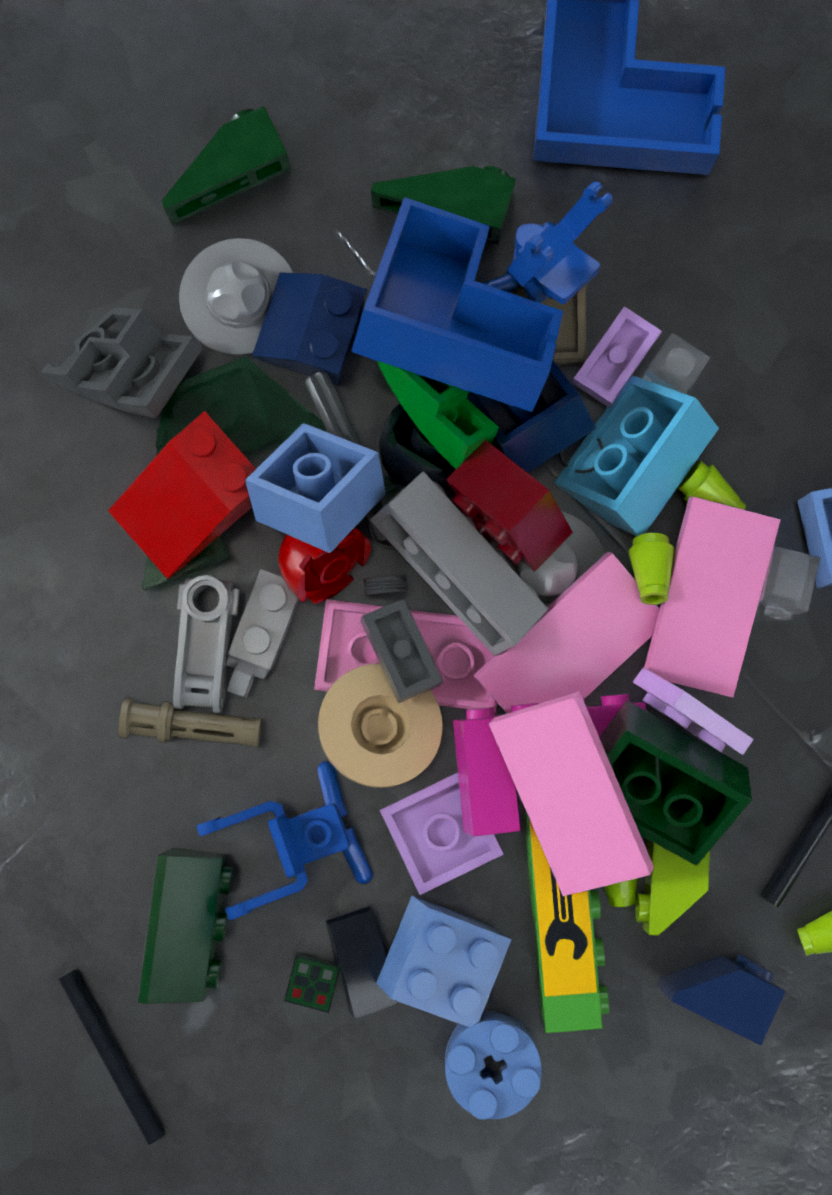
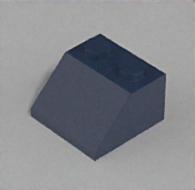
[252,272,367,386]
[467,360,596,473]
[657,954,786,1046]

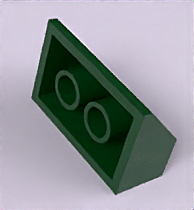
[600,700,752,866]
[138,848,234,1004]

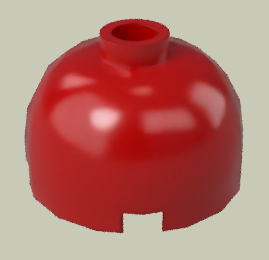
[278,526,371,604]

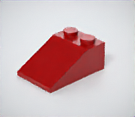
[108,411,256,580]

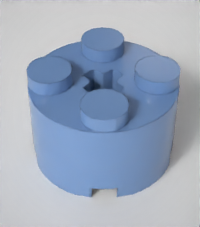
[445,1010,542,1120]

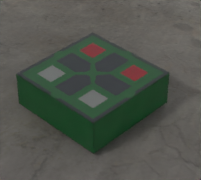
[284,953,340,1013]

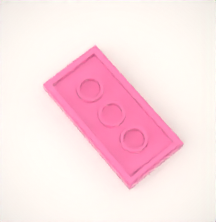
[644,497,781,698]
[473,552,659,714]
[314,599,497,713]
[489,691,654,896]

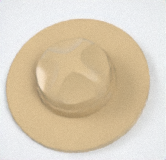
[318,664,443,788]

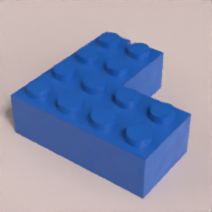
[533,0,726,175]
[351,197,563,412]

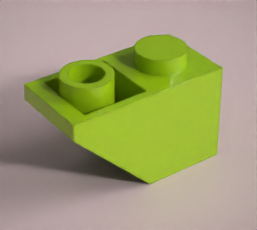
[635,839,710,936]

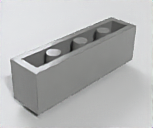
[370,471,548,656]

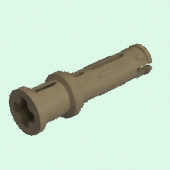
[118,697,262,748]

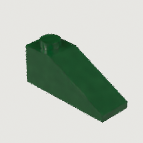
[160,106,291,225]
[371,166,516,244]

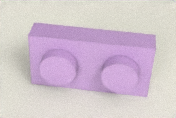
[572,306,662,408]

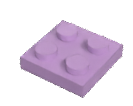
[633,667,754,755]
[380,772,504,895]

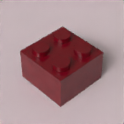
[446,440,573,572]

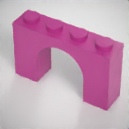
[453,694,646,836]

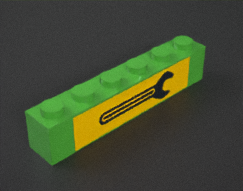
[523,805,609,1033]

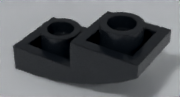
[326,906,398,1019]

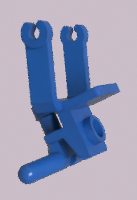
[482,181,613,304]
[196,761,373,920]

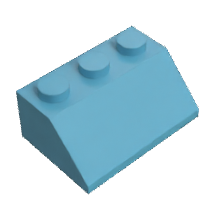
[554,375,719,536]

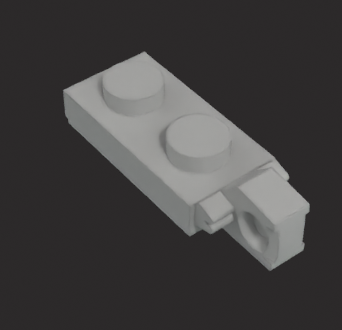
[226,569,299,698]

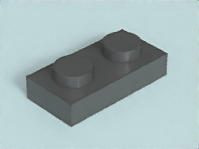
[360,599,443,704]

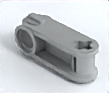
[173,575,240,713]

